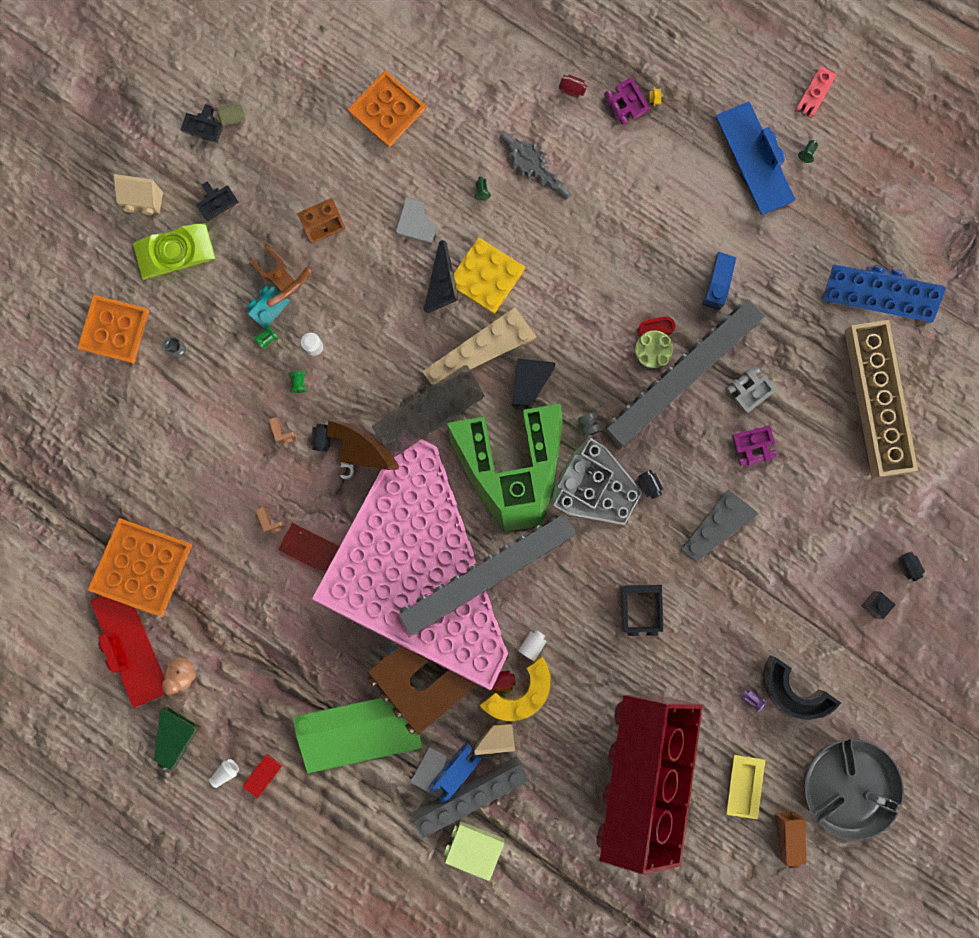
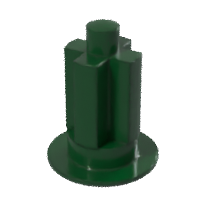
[798,140,818,163]
[474,176,491,201]

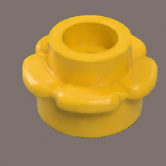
[649,87,661,106]

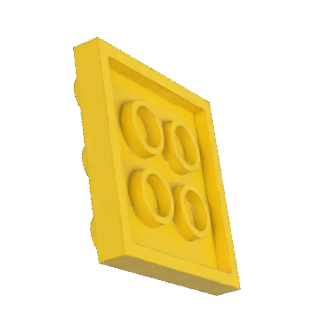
[454,237,526,315]

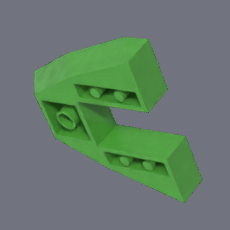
[447,403,563,532]

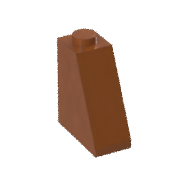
[775,811,807,868]

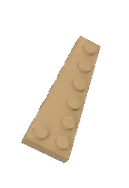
[422,307,537,388]

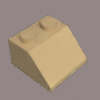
[114,174,163,215]

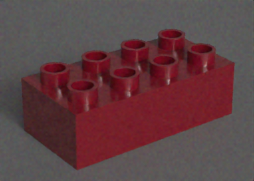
[596,695,703,875]

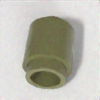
[216,103,245,126]

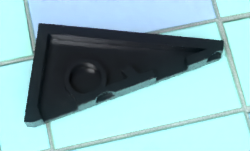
[424,240,459,313]

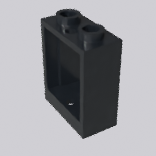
[621,585,664,636]

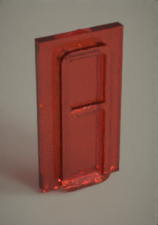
[278,523,340,574]

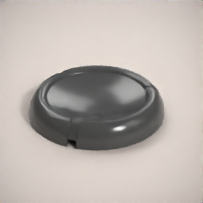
[804,739,904,841]

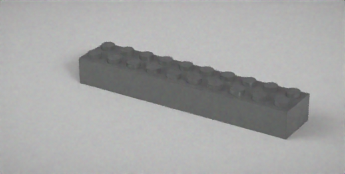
[603,300,765,450]

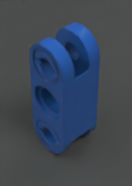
[428,743,482,803]

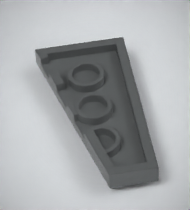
[681,489,759,562]

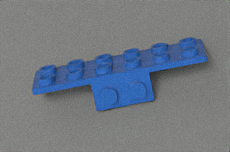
[716,102,795,215]
[822,264,946,322]

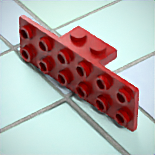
[90,596,165,708]

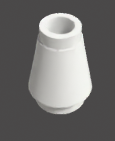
[209,759,239,788]

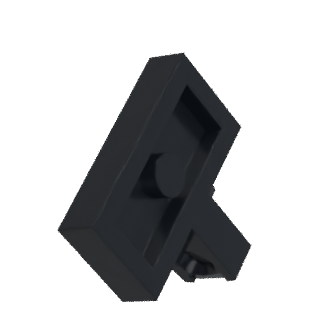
[181,104,223,143]
[196,181,239,222]

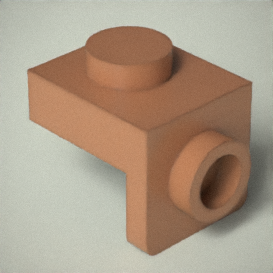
[268,417,297,445]
[255,507,285,534]

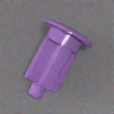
[742,690,767,713]

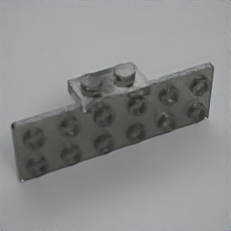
[372,365,485,457]

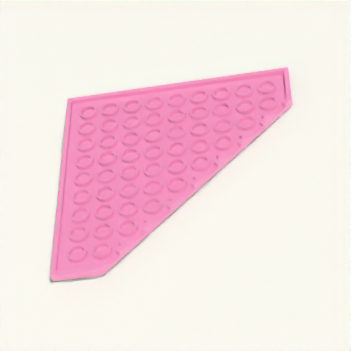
[312,430,508,690]

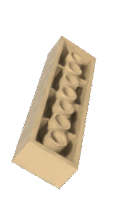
[844,320,918,479]

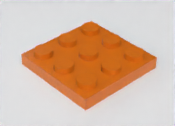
[347,70,427,148]
[77,295,150,364]

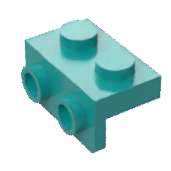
[245,284,290,329]

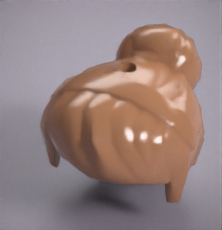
[162,657,196,695]

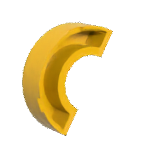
[480,656,551,721]

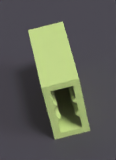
[443,821,504,881]

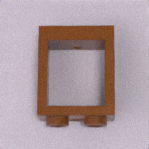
[297,198,345,244]

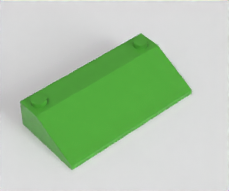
[293,698,423,773]

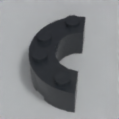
[763,656,841,720]

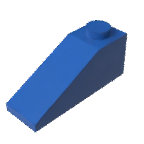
[702,252,737,310]

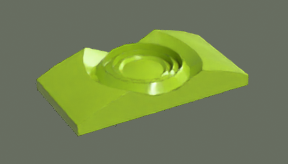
[133,223,216,280]

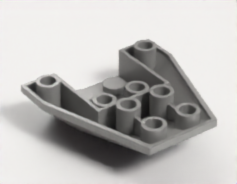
[552,437,643,525]

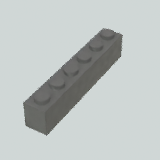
[412,756,529,838]

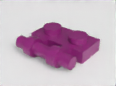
[604,77,650,126]
[732,425,778,466]

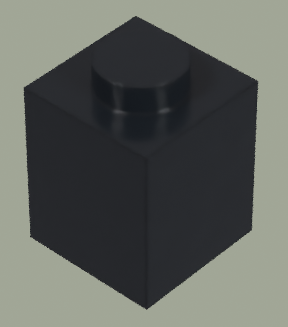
[861,591,896,619]

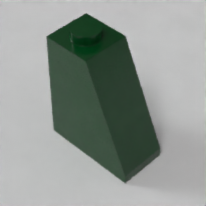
[154,706,200,771]

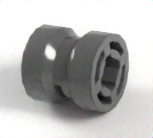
[162,336,186,358]
[578,413,601,437]

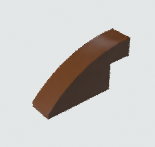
[326,421,399,470]

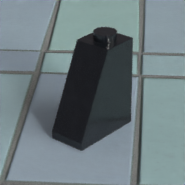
[512,358,556,411]

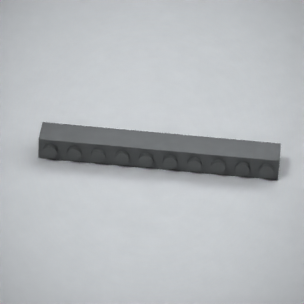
[397,514,576,638]

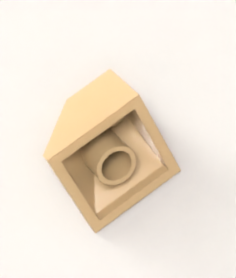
[475,720,515,755]

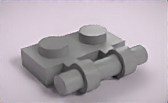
[726,366,777,414]

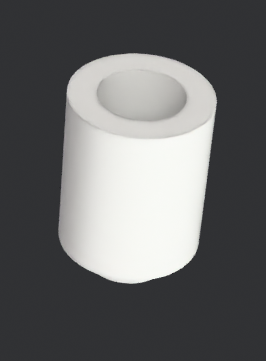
[301,333,323,356]
[518,630,547,661]

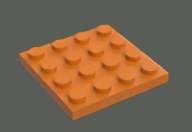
[88,518,193,617]

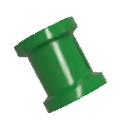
[254,325,279,350]
[289,371,307,393]

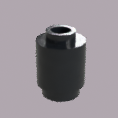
[310,424,331,452]
[638,470,664,500]
[898,551,926,582]

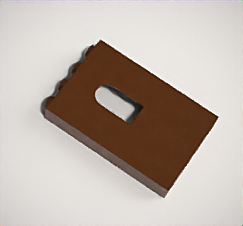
[367,645,509,736]

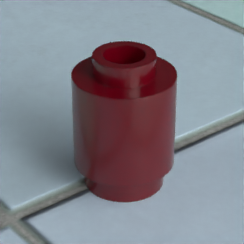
[559,74,587,99]
[489,670,516,692]

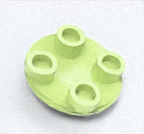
[635,331,673,368]

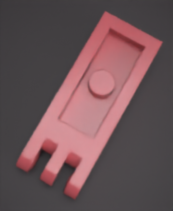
[796,66,836,118]

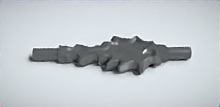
[499,132,571,200]

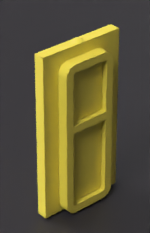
[726,755,765,820]

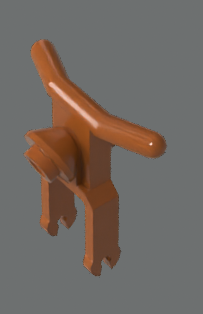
[248,244,312,307]

